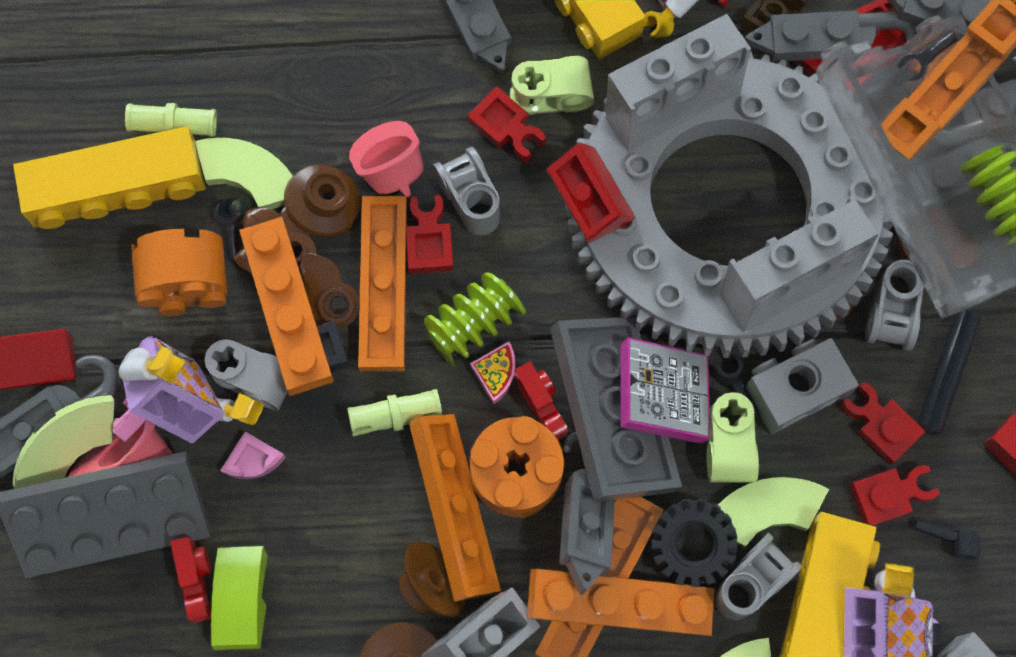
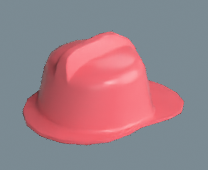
[349,121,424,197]
[68,420,173,477]

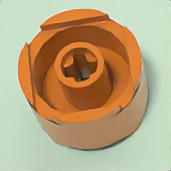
[131,229,228,317]
[470,416,564,518]

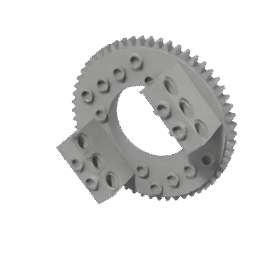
[566,14,896,358]

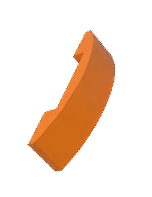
[874,0,1016,161]

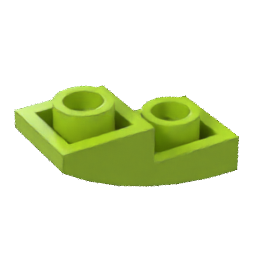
[211,546,268,650]

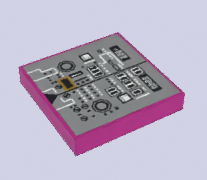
[620,337,710,444]

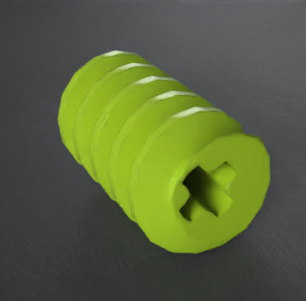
[959,144,1016,247]
[424,272,526,367]

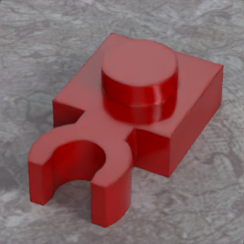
[467,86,546,163]
[406,195,453,274]
[514,361,569,441]
[840,382,926,465]
[849,465,940,526]
[170,536,211,624]

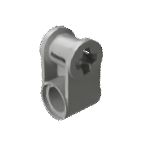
[432,146,501,236]
[865,260,925,351]
[205,339,287,411]
[714,532,803,621]

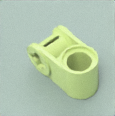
[510,56,594,115]
[706,392,759,483]

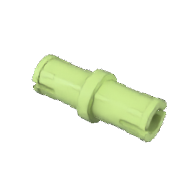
[125,103,217,137]
[347,389,442,437]

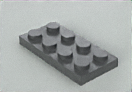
[550,317,682,502]
[0,451,210,578]

